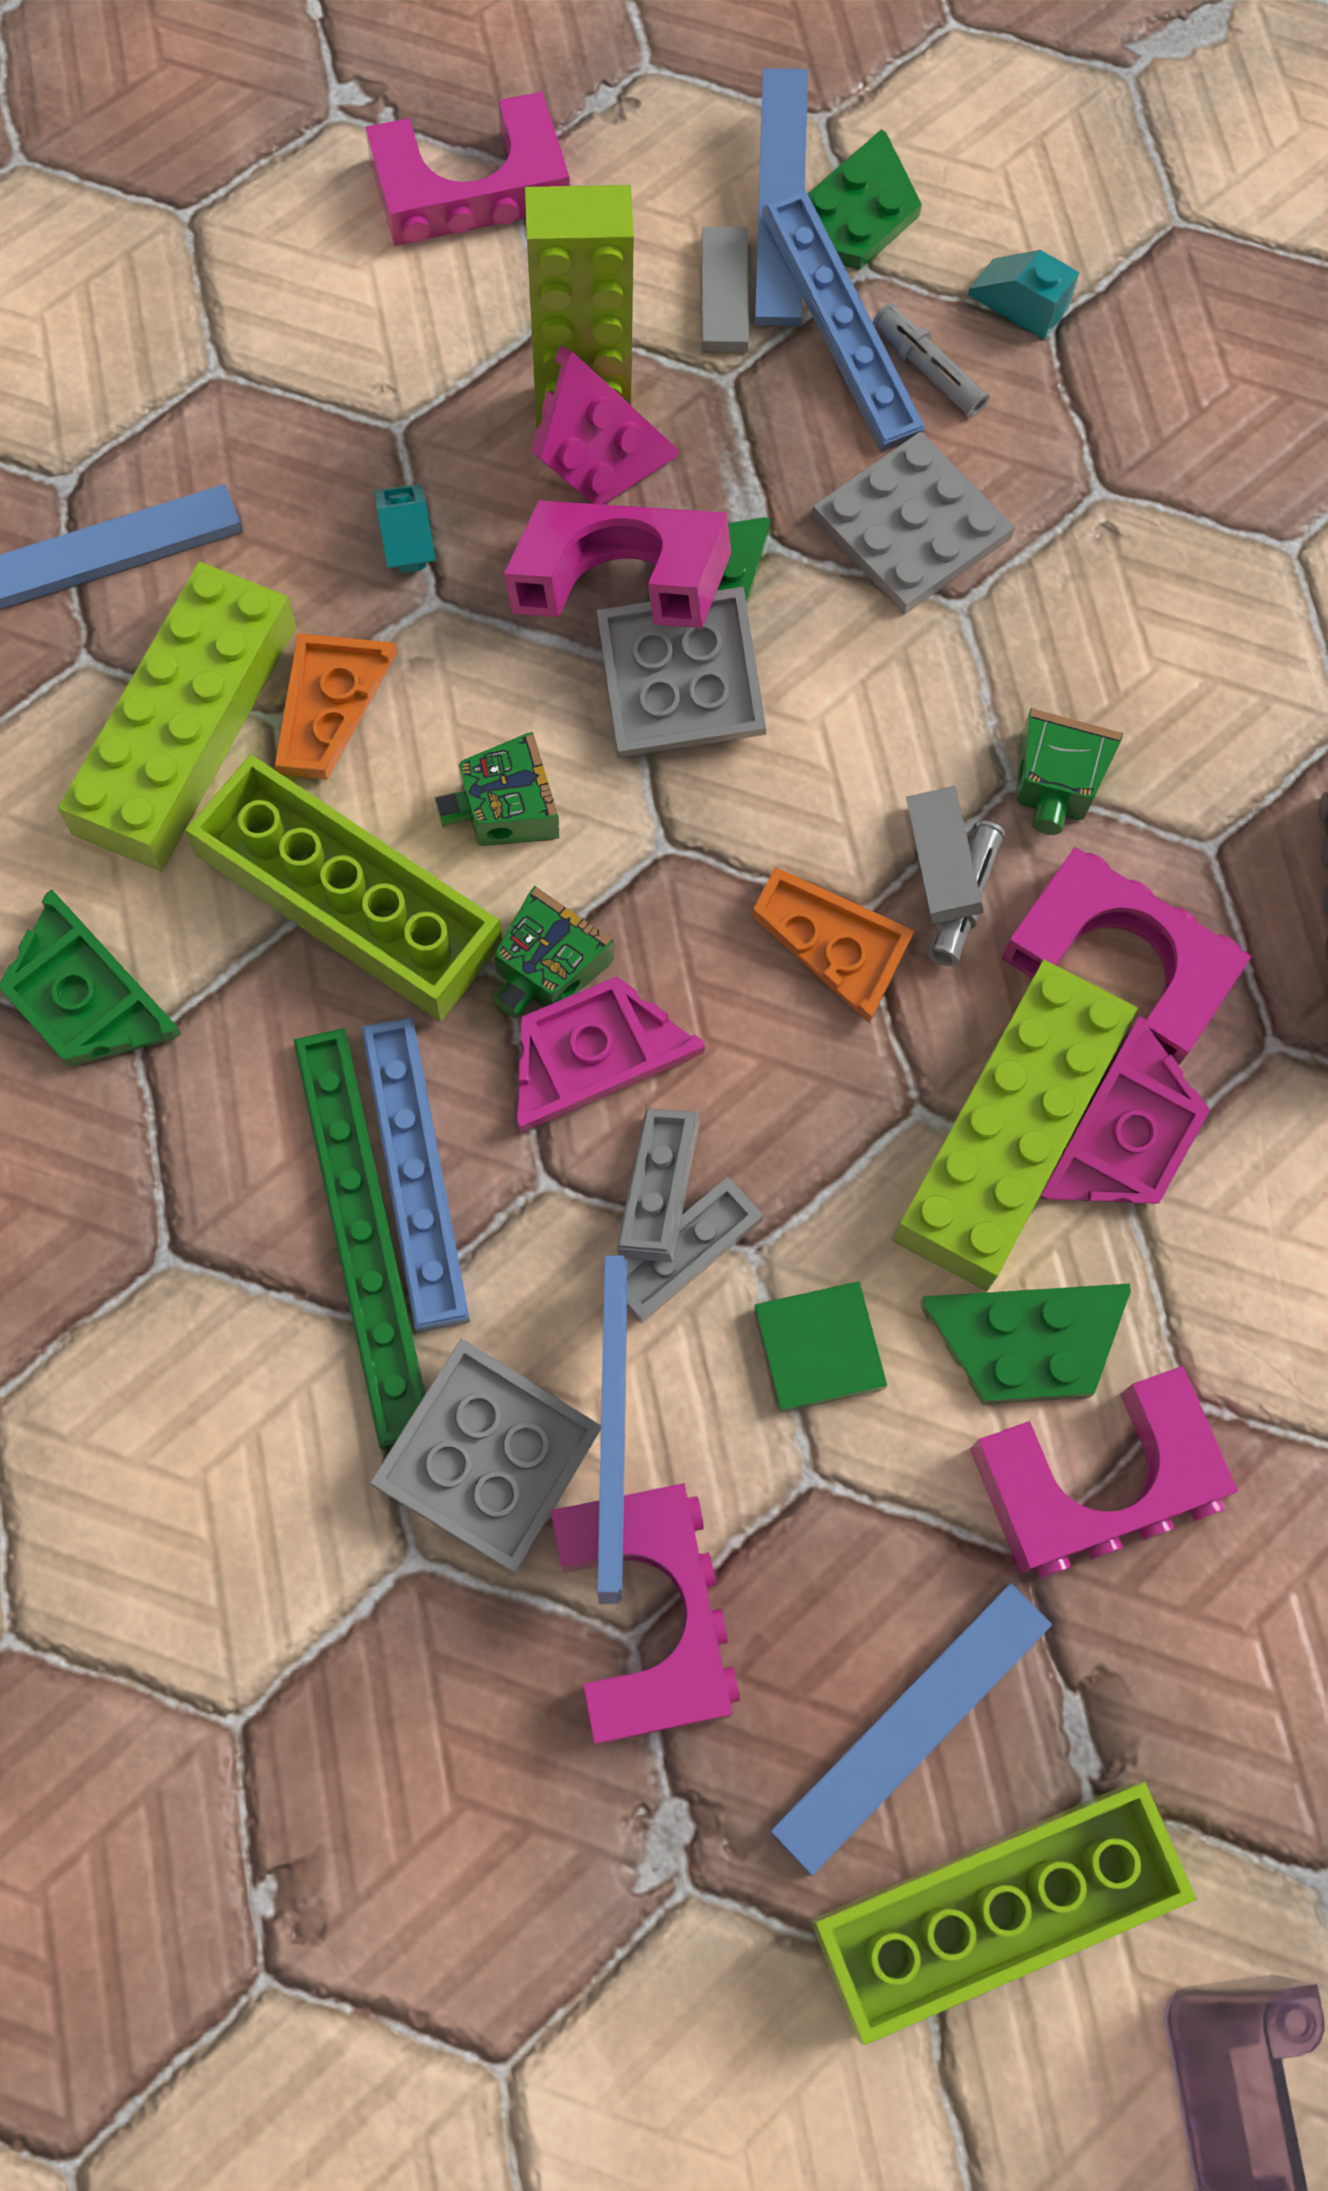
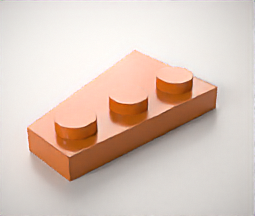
[275,633,398,780]
[752,867,914,1024]

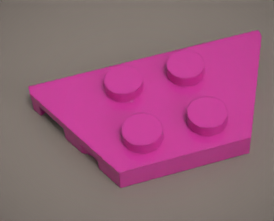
[530,345,680,505]
[517,976,705,1133]
[1040,1016,1210,1204]

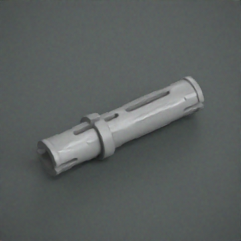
[872,303,990,419]
[927,820,1005,966]

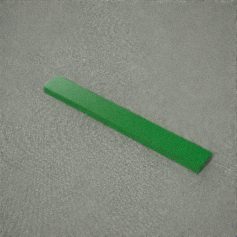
[293,1028,426,1449]

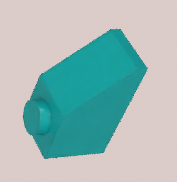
[967,250,1080,340]
[374,483,436,573]

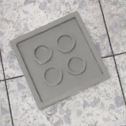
[811,431,1015,615]
[597,587,766,758]
[370,1338,601,1573]

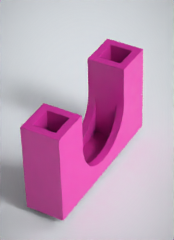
[365,91,570,246]
[504,501,731,628]
[1001,847,1252,1065]
[970,1366,1238,1579]
[551,1483,740,1745]

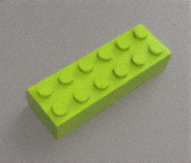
[525,185,634,428]
[57,561,297,872]
[185,754,502,1022]
[892,959,1138,1292]
[810,1782,1197,2046]

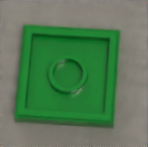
[753,1281,888,1413]

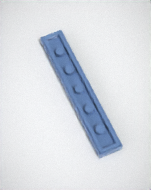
[755,68,808,326]
[762,190,925,452]
[0,484,243,609]
[361,1017,470,1333]
[597,1255,628,1604]
[770,1583,1052,1876]

